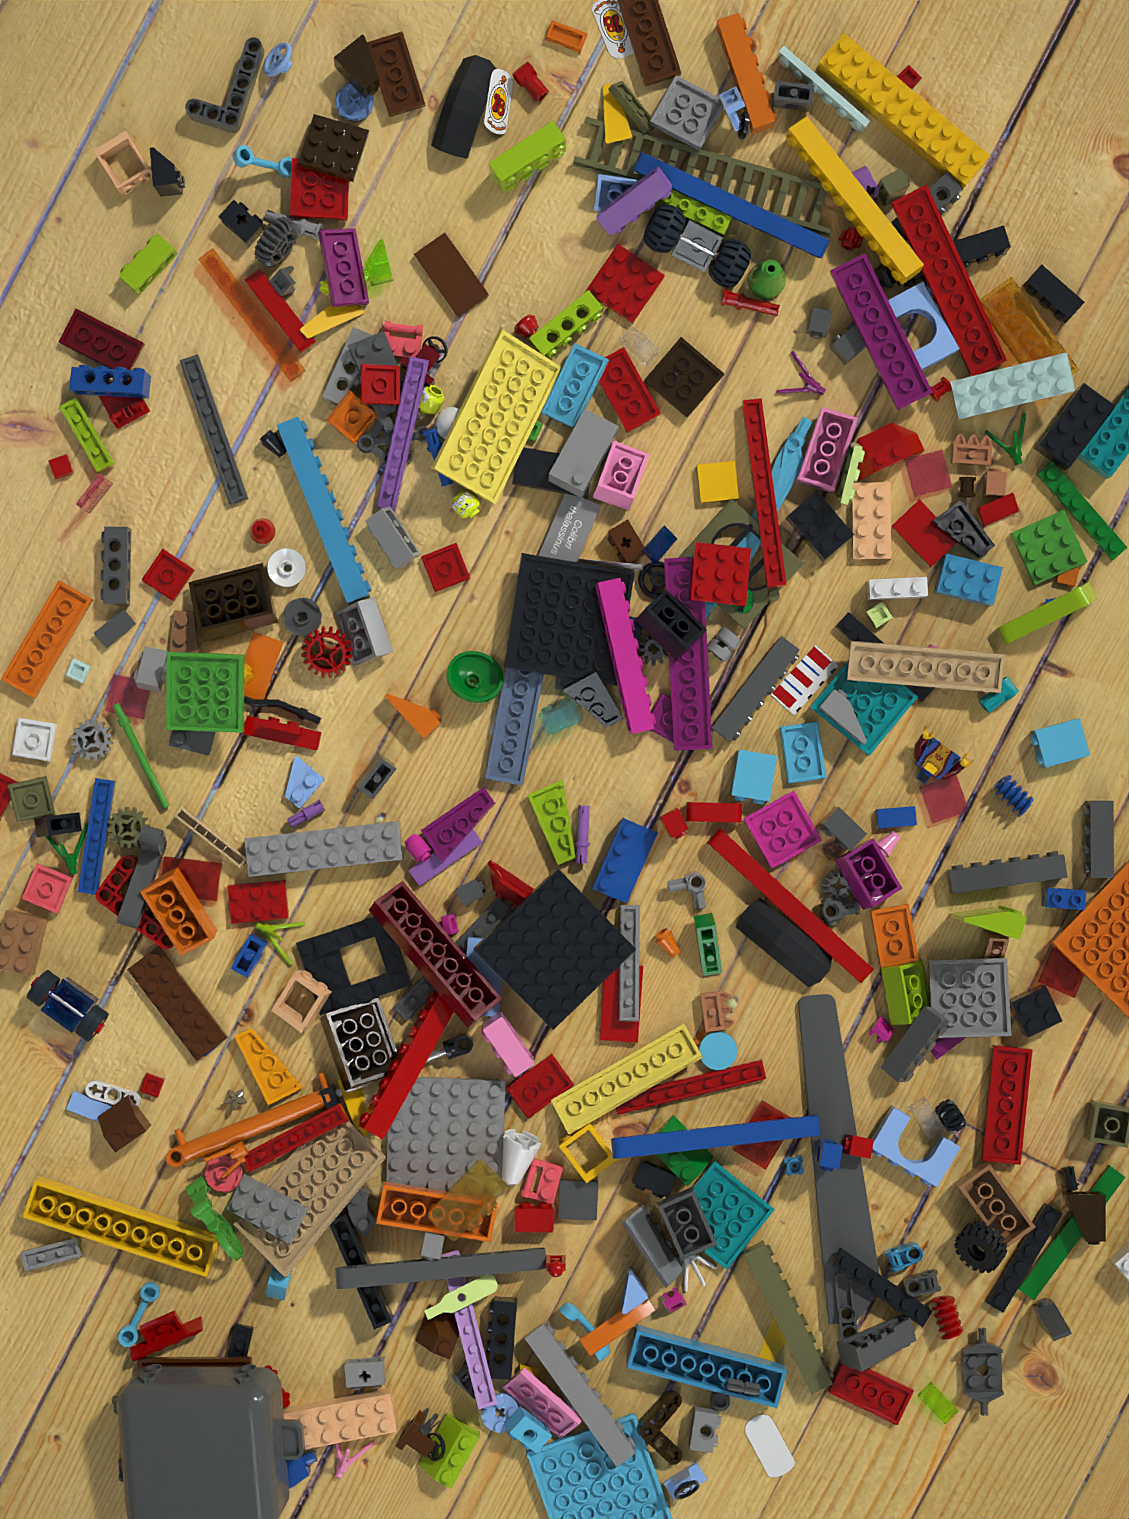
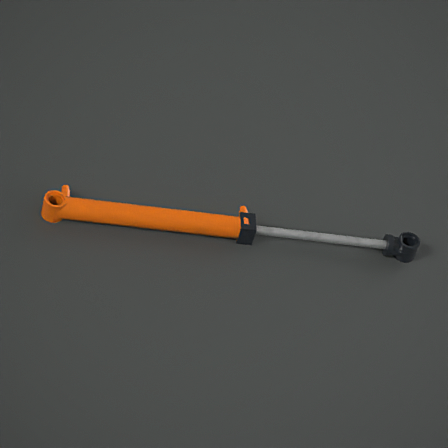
[166,1033,474,1167]

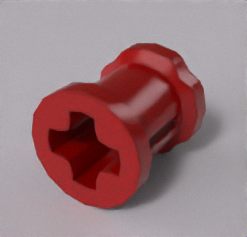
[930,377,952,402]

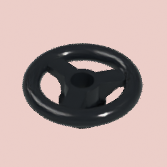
[638,561,665,599]

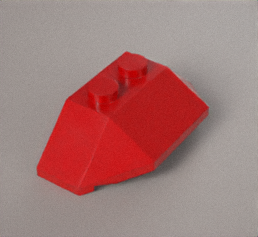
[855,422,925,483]
[488,860,534,908]

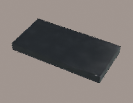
[512,447,590,498]

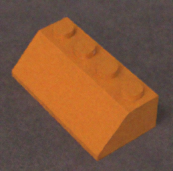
[140,867,218,955]

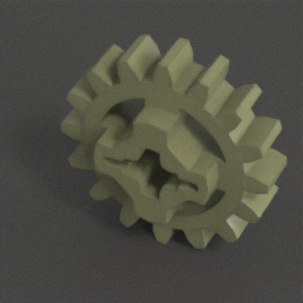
[107,807,150,848]

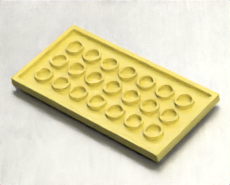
[431,329,562,504]

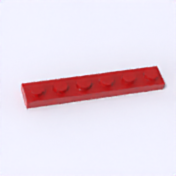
[244,1103,349,1172]

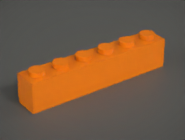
[716,13,777,134]

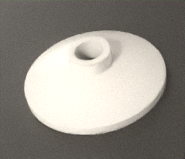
[267,548,306,587]

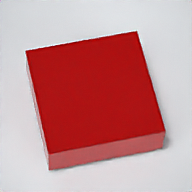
[897,65,922,89]
[48,454,74,479]
[140,1072,165,1098]

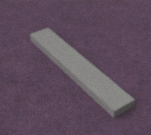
[619,905,640,1021]

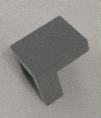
[269,266,296,296]

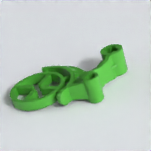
[185,1176,244,1261]

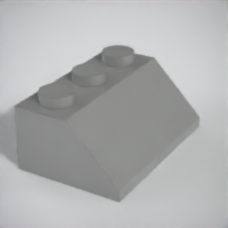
[335,598,393,667]

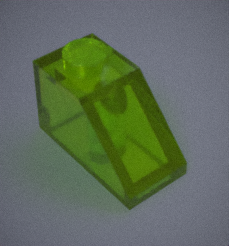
[363,239,393,286]

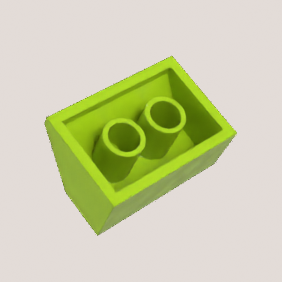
[881,960,931,1025]
[419,1413,480,1489]

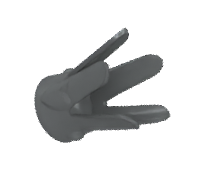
[417,1408,441,1437]

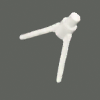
[683,1254,717,1292]

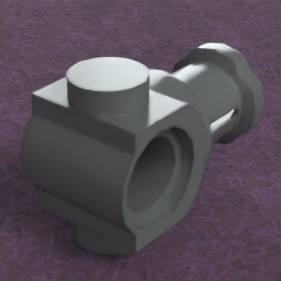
[819,898,860,926]

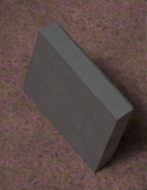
[559,1179,598,1220]

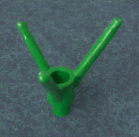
[985,413,1026,465]
[46,823,88,874]

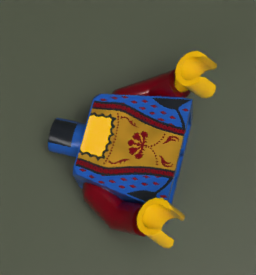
[914,725,974,785]

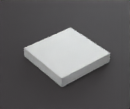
[12,718,57,762]

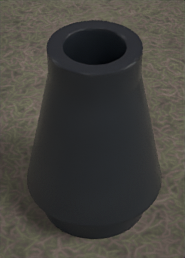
[259,429,287,458]

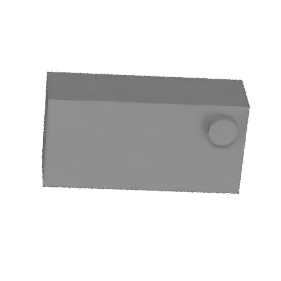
[548,409,619,498]

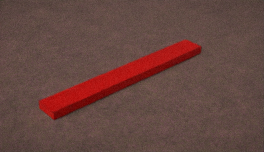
[616,1059,767,1115]

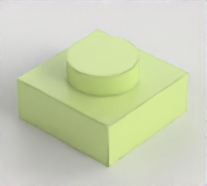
[866,602,893,628]

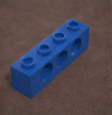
[69,365,151,399]

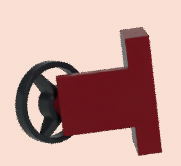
[399,336,448,386]

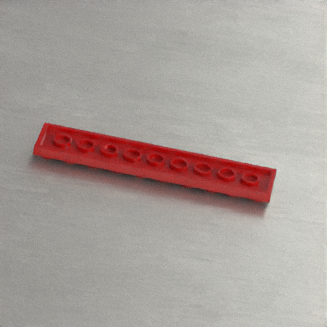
[891,184,1007,376]

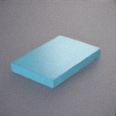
[780,721,826,784]

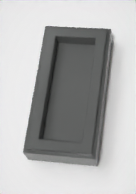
[94,609,136,648]

